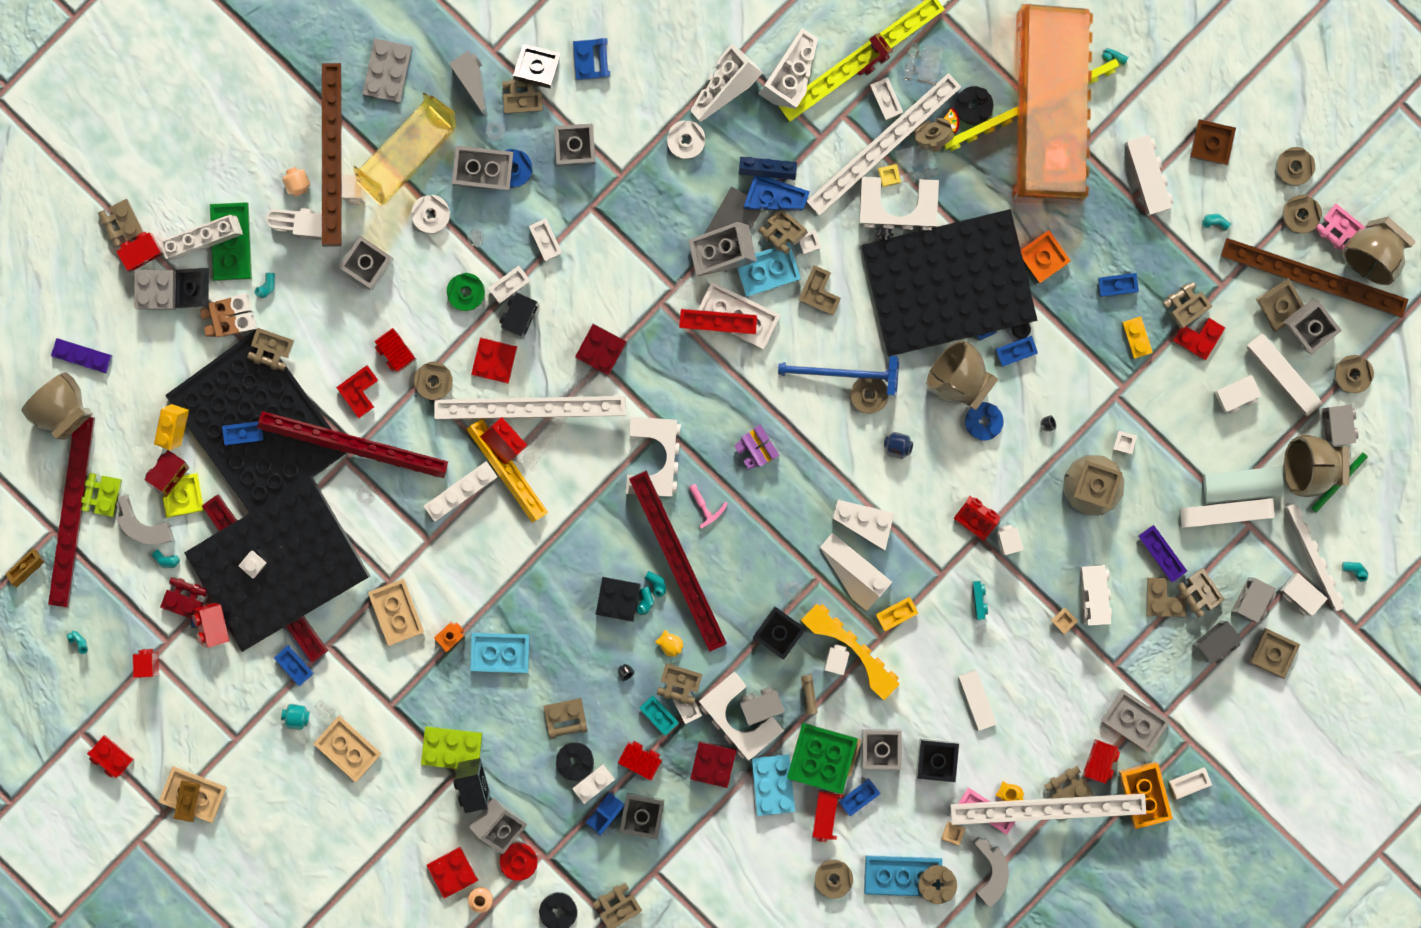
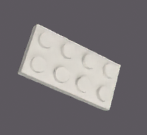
[698,282,781,350]

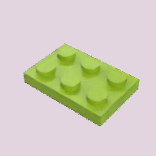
[421,726,483,769]

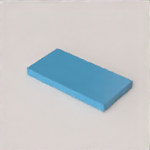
[864,855,943,896]

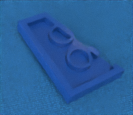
[743,176,810,211]

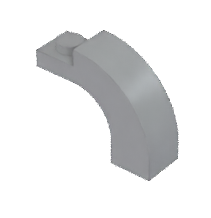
[116,495,175,545]
[974,837,1009,907]

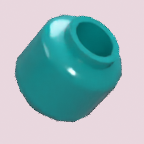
[281,704,310,730]

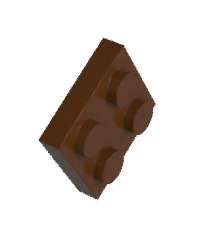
[1190,119,1236,166]

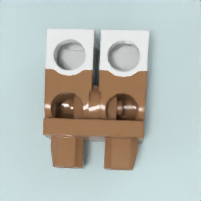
[200,293,257,338]

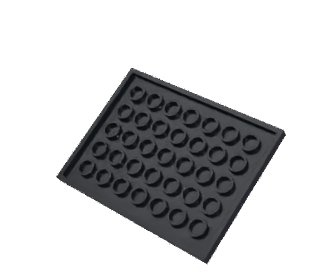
[861,209,1038,357]
[165,329,347,513]
[184,476,371,652]

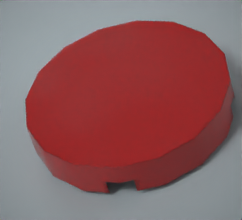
[500,842,538,881]

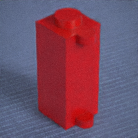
[812,790,844,842]

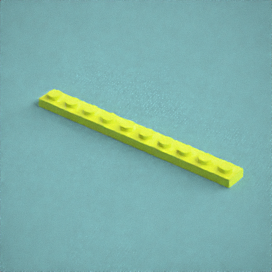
[779,0,945,122]
[943,59,1119,152]

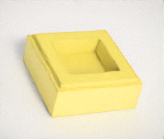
[878,164,901,188]

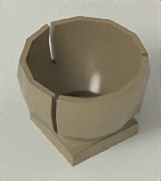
[1342,216,1416,286]
[926,341,999,410]
[21,372,93,440]
[1283,435,1349,498]
[1063,455,1125,516]

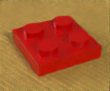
[471,337,518,384]
[426,846,478,899]

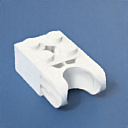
[266,208,322,240]

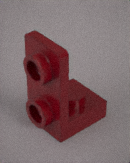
[858,33,893,76]

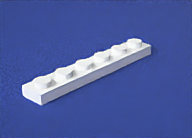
[1284,503,1344,611]

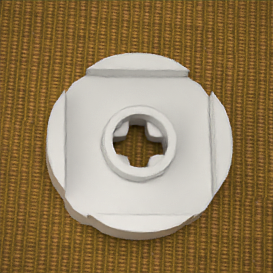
[667,121,705,160]
[412,195,450,234]

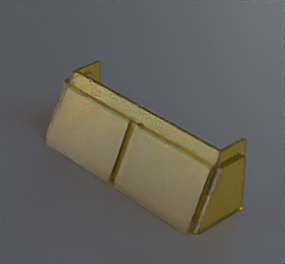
[353,93,456,206]

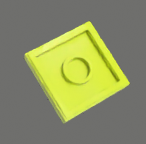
[162,473,205,518]

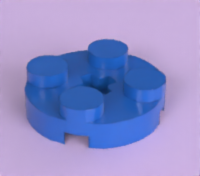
[505,149,533,188]
[965,402,1004,441]

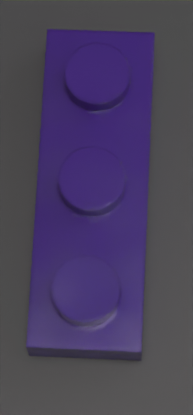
[51,338,113,373]
[1138,525,1188,583]

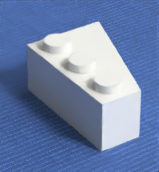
[833,500,894,550]
[1080,565,1112,625]

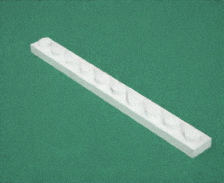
[806,73,961,216]
[434,396,626,420]
[951,794,1146,825]

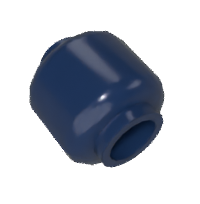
[884,432,913,459]

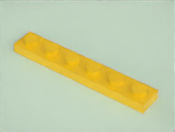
[467,419,548,523]

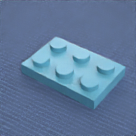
[737,243,801,297]
[470,632,530,673]
[751,754,795,816]

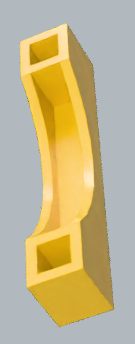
[801,603,900,700]

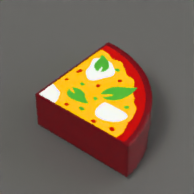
[943,107,960,134]

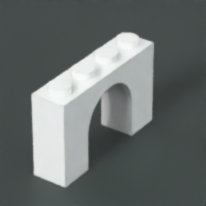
[859,177,939,230]
[626,417,681,497]
[699,671,784,760]

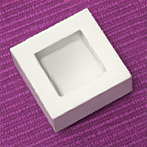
[799,230,822,254]
[1113,431,1137,454]
[239,551,267,578]

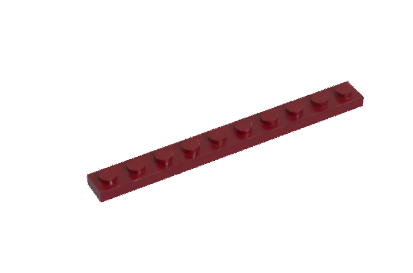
[257,411,449,479]
[48,417,95,607]
[629,470,727,652]
[202,494,328,663]

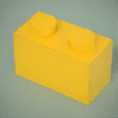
[154,404,189,451]

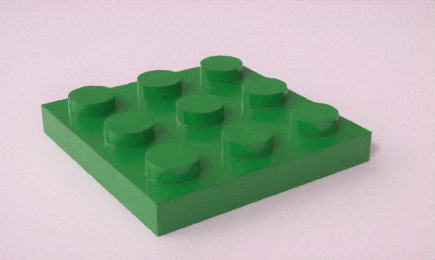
[787,722,858,794]

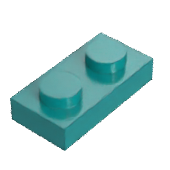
[972,581,988,620]
[639,695,679,736]

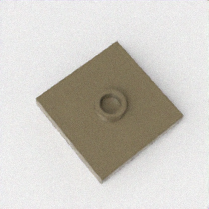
[1256,279,1304,332]
[1248,628,1300,679]

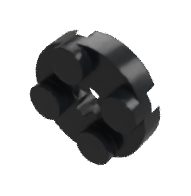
[955,86,994,125]
[556,742,594,781]
[539,892,578,928]

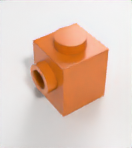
[434,622,465,652]

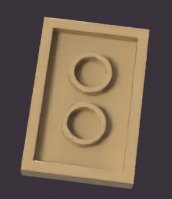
[368,579,424,646]
[313,715,382,782]
[159,766,227,823]

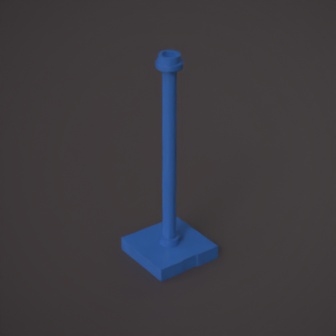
[778,356,900,397]

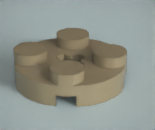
[915,118,954,152]
[1276,147,1315,186]
[1282,195,1322,234]
[1334,355,1374,393]
[414,362,453,400]
[850,378,888,414]
[815,859,853,899]
[918,865,957,904]

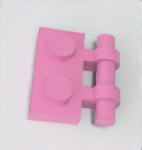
[1315,203,1366,251]

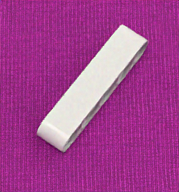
[1246,333,1322,417]
[1180,498,1275,528]

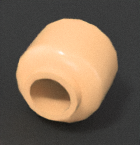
[282,167,310,197]
[468,887,493,913]

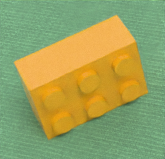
[1118,762,1173,829]

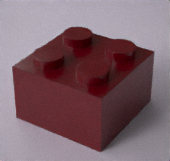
[575,323,627,376]
[690,740,736,788]

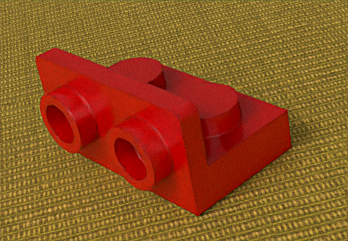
[953,496,1000,541]
[87,735,134,778]

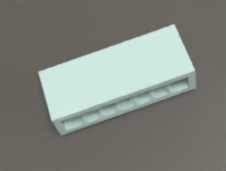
[1202,466,1284,505]

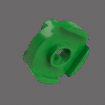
[446,273,485,311]

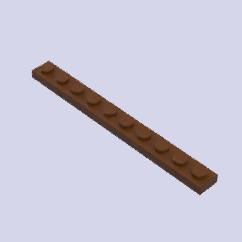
[322,63,342,247]
[1220,238,1409,318]

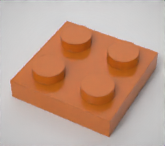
[1021,230,1071,284]

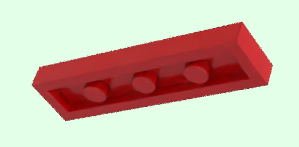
[679,309,757,335]

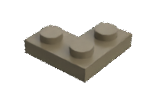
[798,265,841,316]
[1146,578,1186,617]

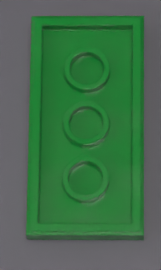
[210,202,252,281]

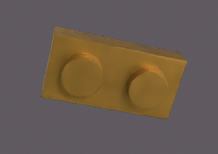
[6,548,44,588]
[174,780,201,822]

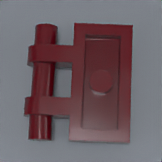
[160,577,207,619]

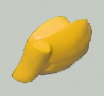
[655,629,683,657]
[995,781,1024,801]

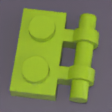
[81,473,122,517]

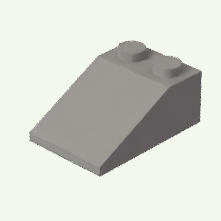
[449,51,487,116]
[452,145,513,191]
[688,222,756,276]

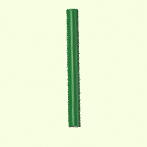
[1311,452,1368,513]

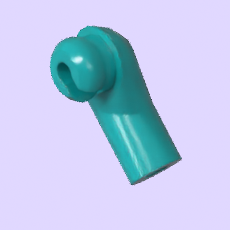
[1101,48,1129,66]
[1202,213,1231,231]
[254,273,275,298]
[151,549,180,568]
[1342,562,1368,582]
[644,570,666,597]
[636,586,654,615]
[67,631,88,654]

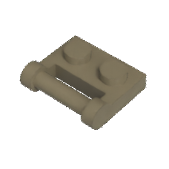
[801,673,818,715]
[544,698,588,740]

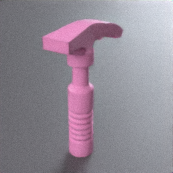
[689,484,728,528]

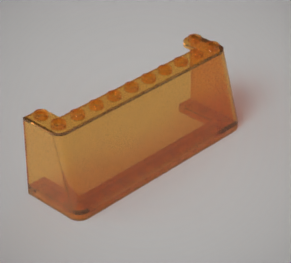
[1012,4,1093,204]

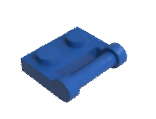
[573,38,611,80]

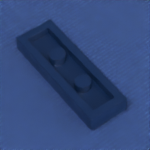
[738,157,797,180]

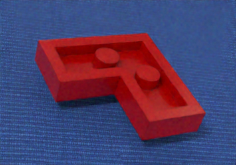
[1173,318,1226,361]
[336,365,379,419]

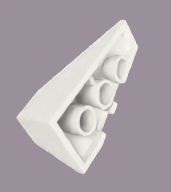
[758,28,818,109]
[691,44,763,122]
[820,533,892,611]

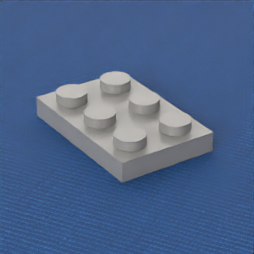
[363,38,413,103]
[1101,689,1171,753]

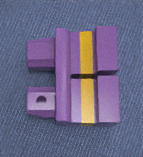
[734,424,780,469]

